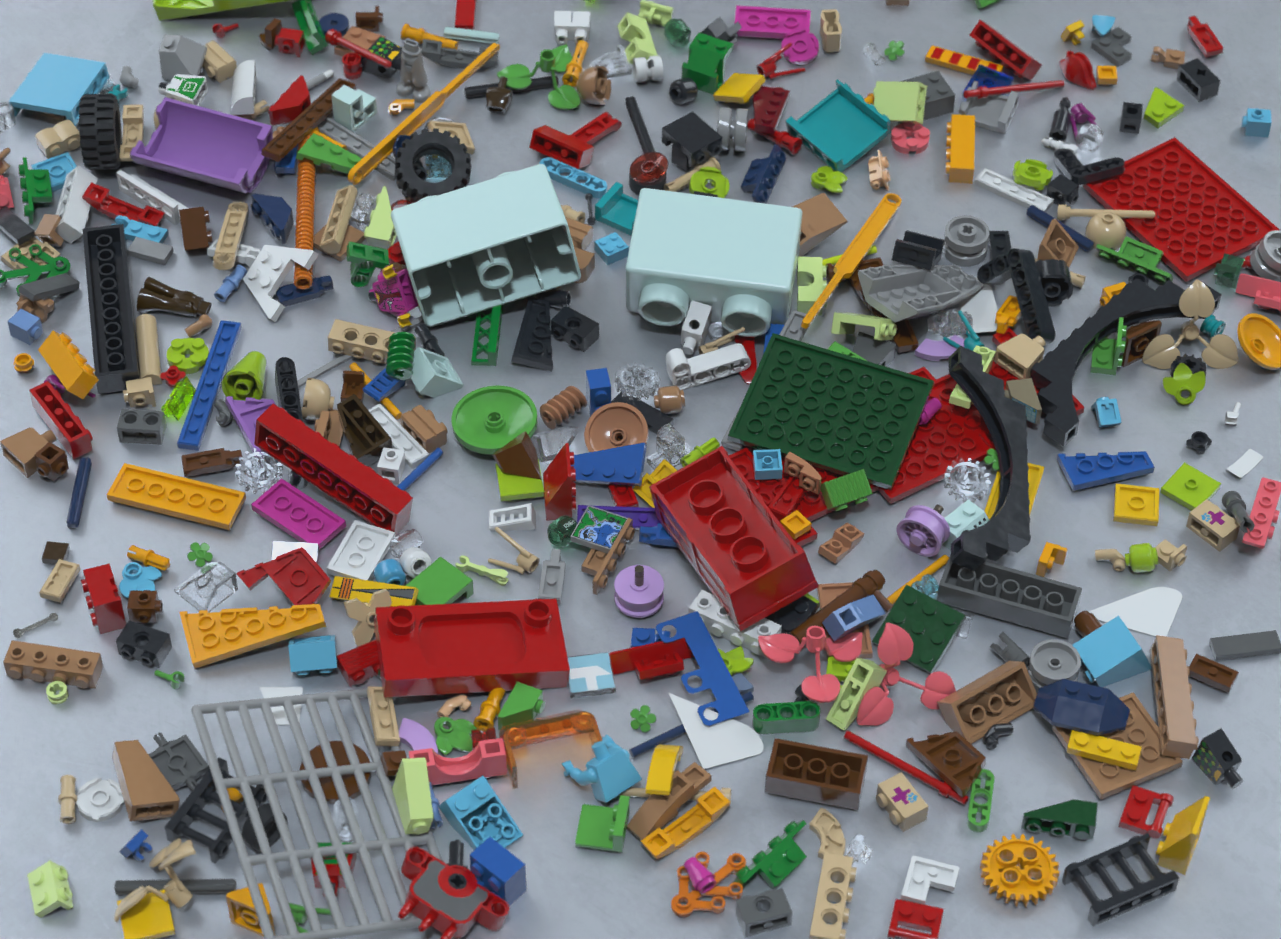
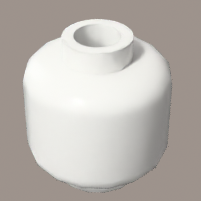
[400,547,432,578]

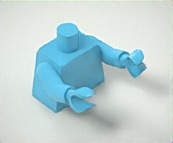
[561,735,642,803]

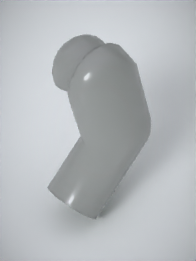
[120,66,139,88]

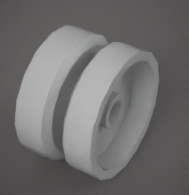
[717,107,748,152]
[943,215,990,267]
[1250,230,1281,282]
[1028,639,1081,693]

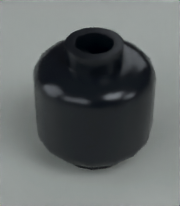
[669,77,698,104]

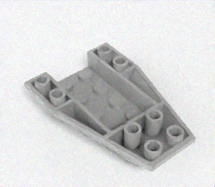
[858,265,983,322]

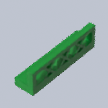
[291,0,329,55]
[471,304,503,366]

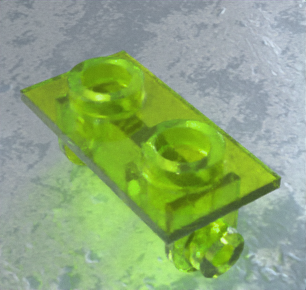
[161,376,196,421]

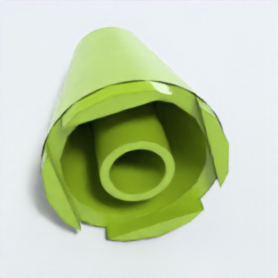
[222,351,266,401]

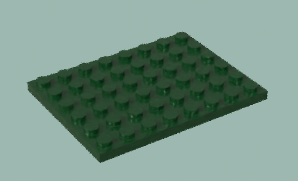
[728,333,934,490]

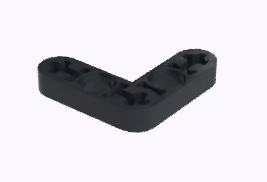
[1054,149,1125,185]

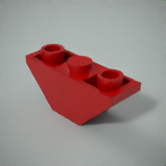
[268,75,311,125]

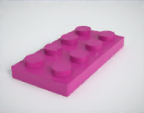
[734,5,811,39]
[251,478,346,550]

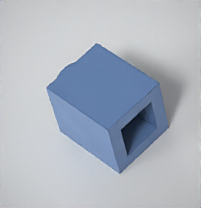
[7,309,43,345]

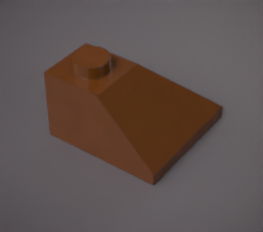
[1122,320,1162,368]

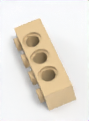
[328,319,416,364]
[809,853,857,939]

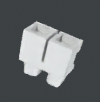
[554,11,590,44]

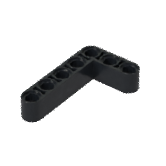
[977,248,1056,344]

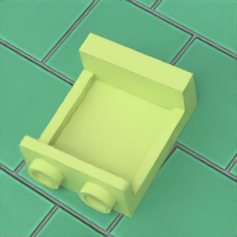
[873,81,927,124]
[831,312,897,340]

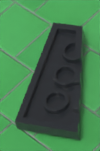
[511,297,553,372]

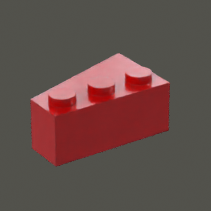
[81,563,126,634]

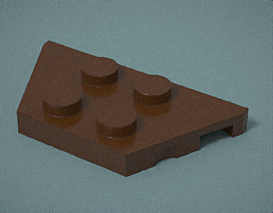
[906,731,986,797]

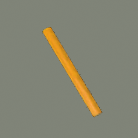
[349,362,402,420]
[887,554,949,605]

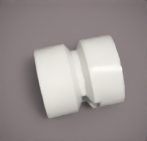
[633,55,663,83]

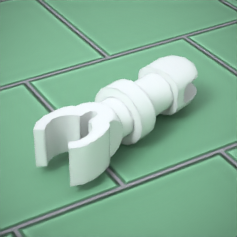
[1041,136,1078,156]

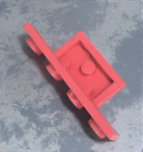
[1236,273,1281,312]
[1242,477,1281,549]

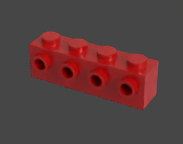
[969,20,1042,80]
[29,381,93,460]

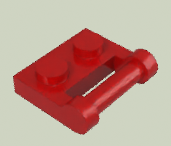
[1118,785,1174,839]
[887,899,944,939]

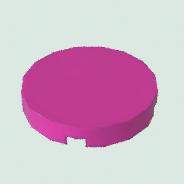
[781,29,819,65]

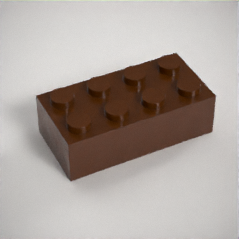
[765,738,868,810]

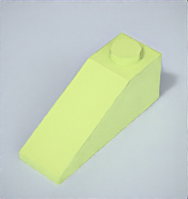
[826,658,887,731]

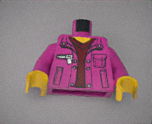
[368,264,419,328]

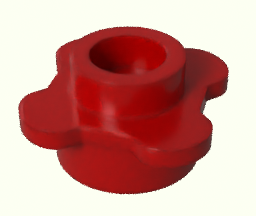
[161,365,186,387]

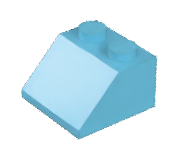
[288,635,337,675]

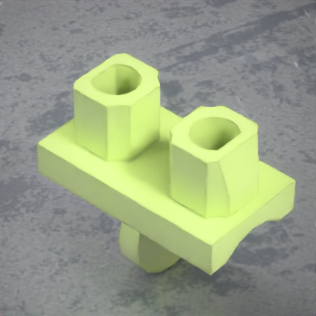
[638,0,673,27]

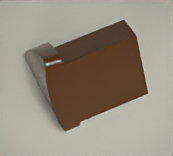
[259,18,282,50]

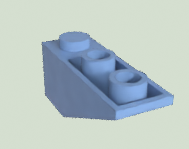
[822,595,886,641]

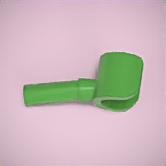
[154,670,184,689]

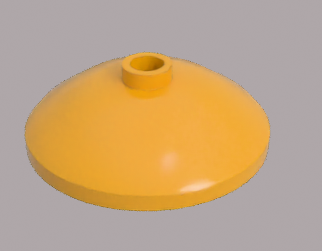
[1237,313,1281,370]

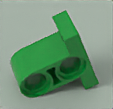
[347,241,389,287]

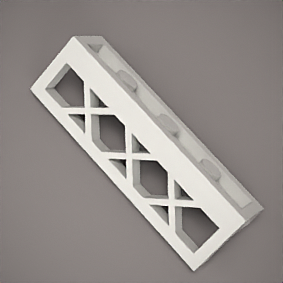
[116,170,188,225]

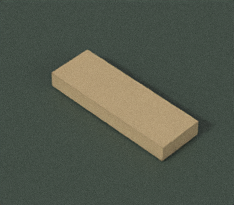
[367,686,400,746]

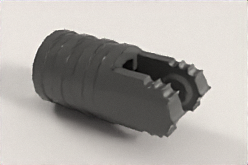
[990,632,1030,668]

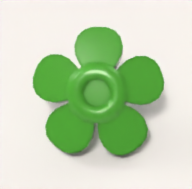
[884,41,904,61]
[984,448,1000,471]
[187,542,213,567]
[630,705,656,732]

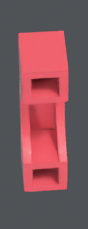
[409,738,507,785]

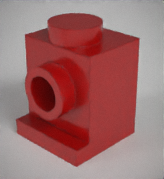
[275,28,305,57]

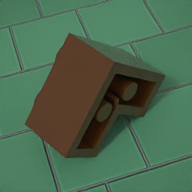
[179,207,213,250]

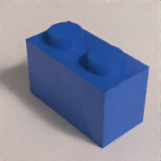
[586,368,611,417]

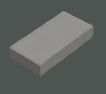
[127,237,174,265]

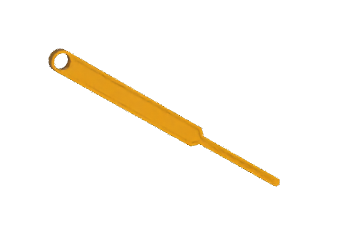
[348,43,500,185]
[801,193,902,329]

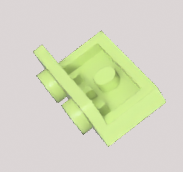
[27,860,73,918]

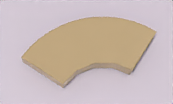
[809,807,845,859]

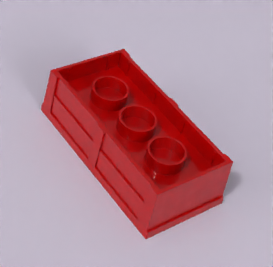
[649,446,819,631]

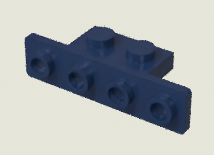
[740,144,786,204]

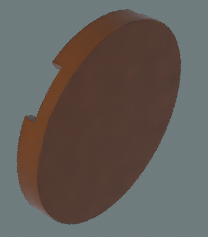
[300,741,371,804]

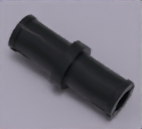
[415,323,445,356]

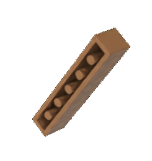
[1150,635,1199,759]

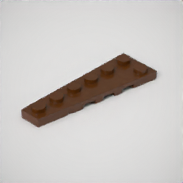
[847,257,919,353]

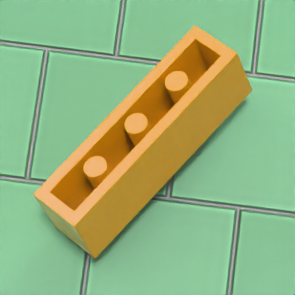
[945,114,975,184]
[38,330,98,399]

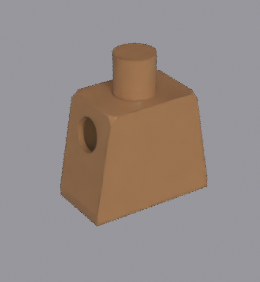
[0,427,57,478]

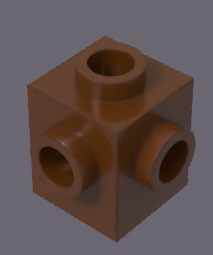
[34,442,69,481]
[127,590,163,623]

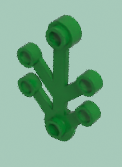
[0,244,71,297]

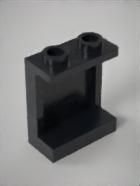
[662,112,722,167]
[892,230,945,270]

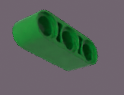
[752,701,820,735]

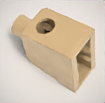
[994,334,1046,379]

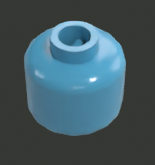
[374,559,406,585]

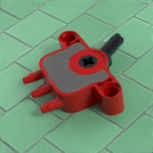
[398,839,509,939]

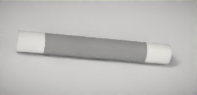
[306,69,334,90]

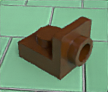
[355,6,383,32]

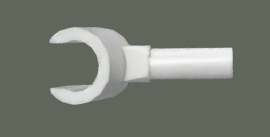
[1225,402,1241,425]

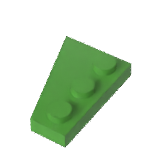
[295,133,362,176]

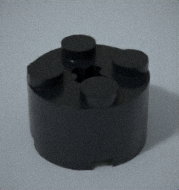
[1036,259,1073,307]

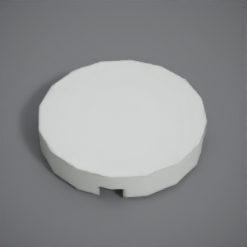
[76,778,124,822]

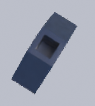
[251,194,294,245]

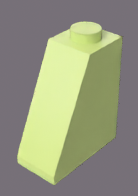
[392,757,433,834]

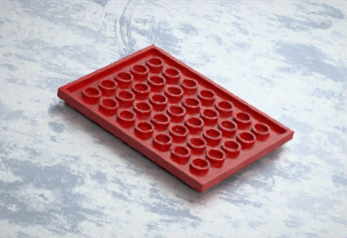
[1083,137,1280,282]

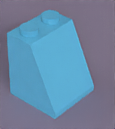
[1072,615,1152,687]

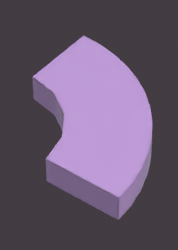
[915,335,964,361]
[399,718,438,754]

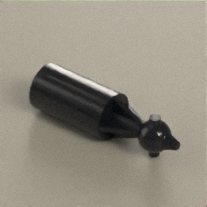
[1049,97,1071,142]

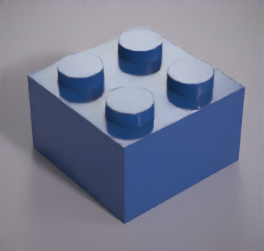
[469,837,527,906]

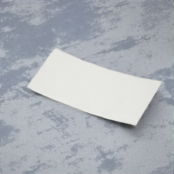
[959,277,998,333]

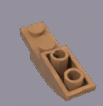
[627,762,712,840]

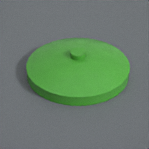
[451,386,538,455]

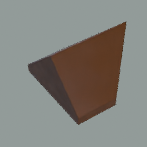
[492,431,542,480]

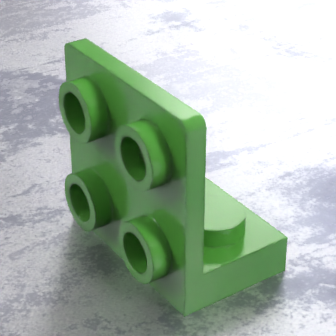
[1090,317,1127,376]
[575,795,630,852]

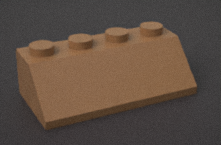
[937,661,1037,744]

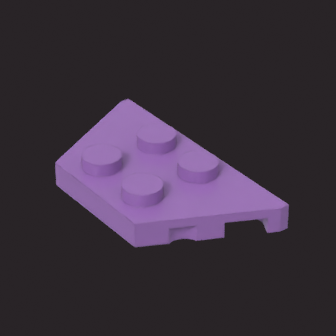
[225,396,277,465]

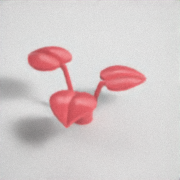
[857,623,956,725]
[758,626,863,703]

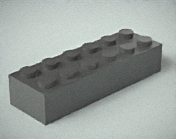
[937,554,1082,638]

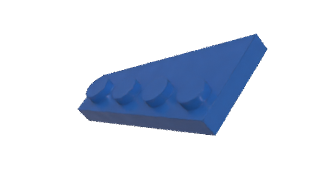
[571,442,647,486]
[1057,451,1155,491]

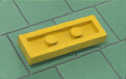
[1066,730,1142,771]

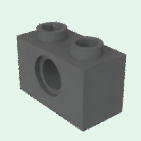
[735,888,792,938]

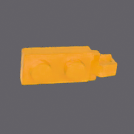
[995,295,1022,334]

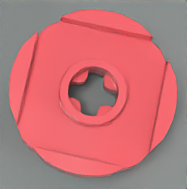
[891,122,930,154]

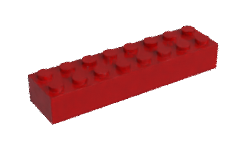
[254,404,413,537]

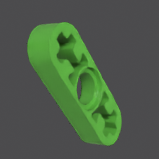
[967,769,994,832]

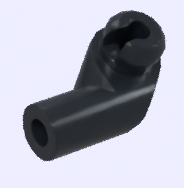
[983,723,1013,749]

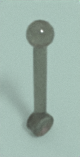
[13,613,58,638]

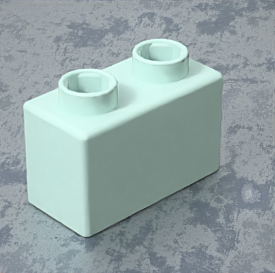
[391,164,581,327]
[626,188,803,337]

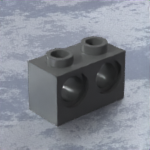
[117,409,167,445]

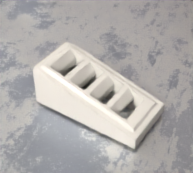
[489,503,536,531]

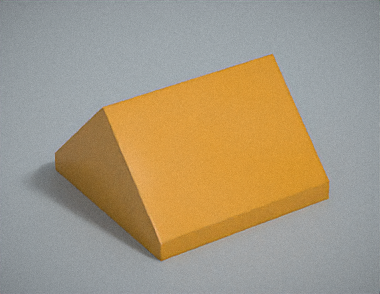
[226,883,276,937]

